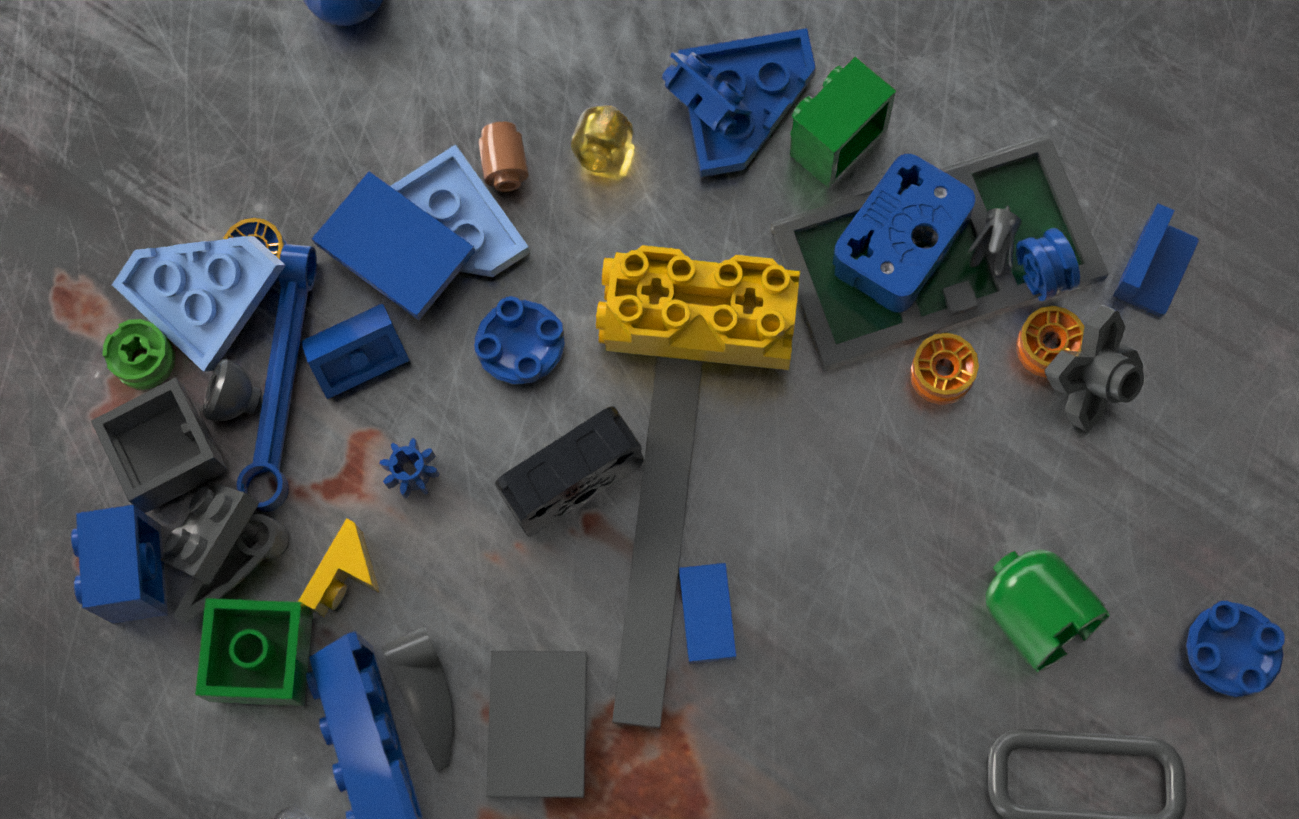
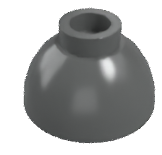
[202,358,261,421]

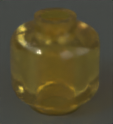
[570,105,634,173]

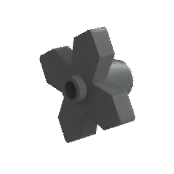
[1045,305,1144,432]

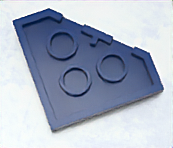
[678,28,816,177]

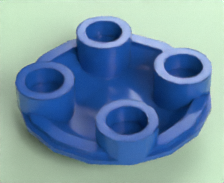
[474,296,565,385]
[1186,601,1285,697]

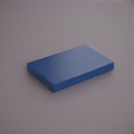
[312,171,476,320]

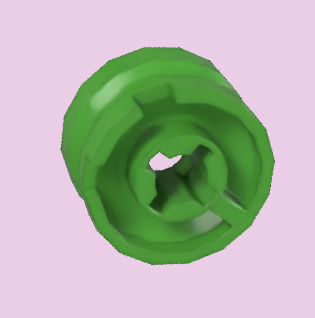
[103,319,176,390]

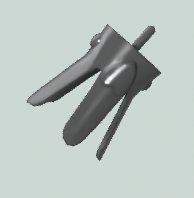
[967,206,1022,276]

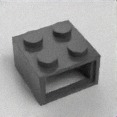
[91,378,228,513]

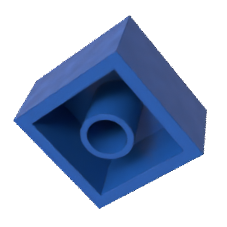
[71,505,168,624]

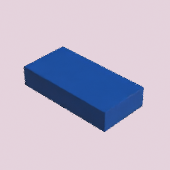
[679,563,736,664]

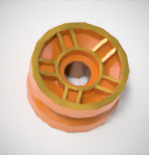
[1016,306,1084,378]
[910,333,979,405]

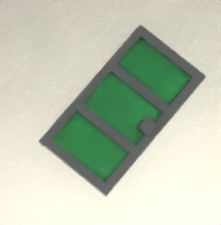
[770,134,1109,372]

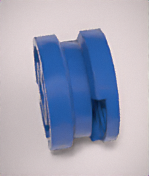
[1016,228,1080,301]

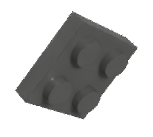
[161,480,260,585]

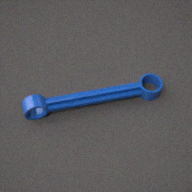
[236,244,317,512]

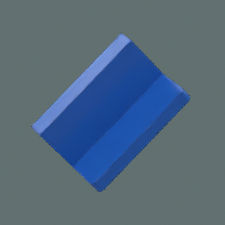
[1113,203,1199,317]
[301,304,410,399]

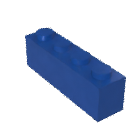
[306,631,423,819]

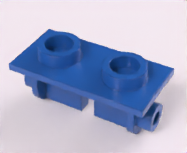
[662,52,752,135]

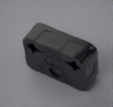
[495,406,644,537]

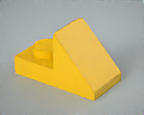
[298,518,380,617]

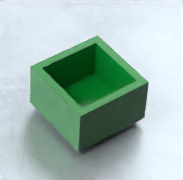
[790,57,896,188]

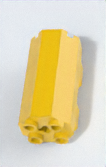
[596,245,800,370]

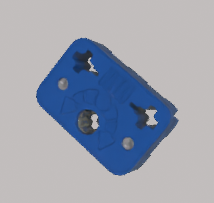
[832,154,975,312]

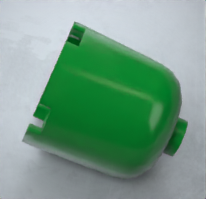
[986,549,1110,673]

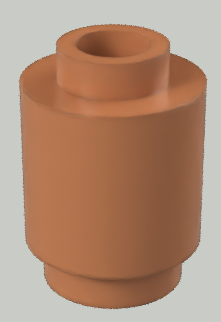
[478,122,528,192]

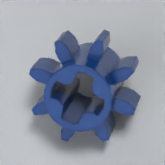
[379,438,440,499]

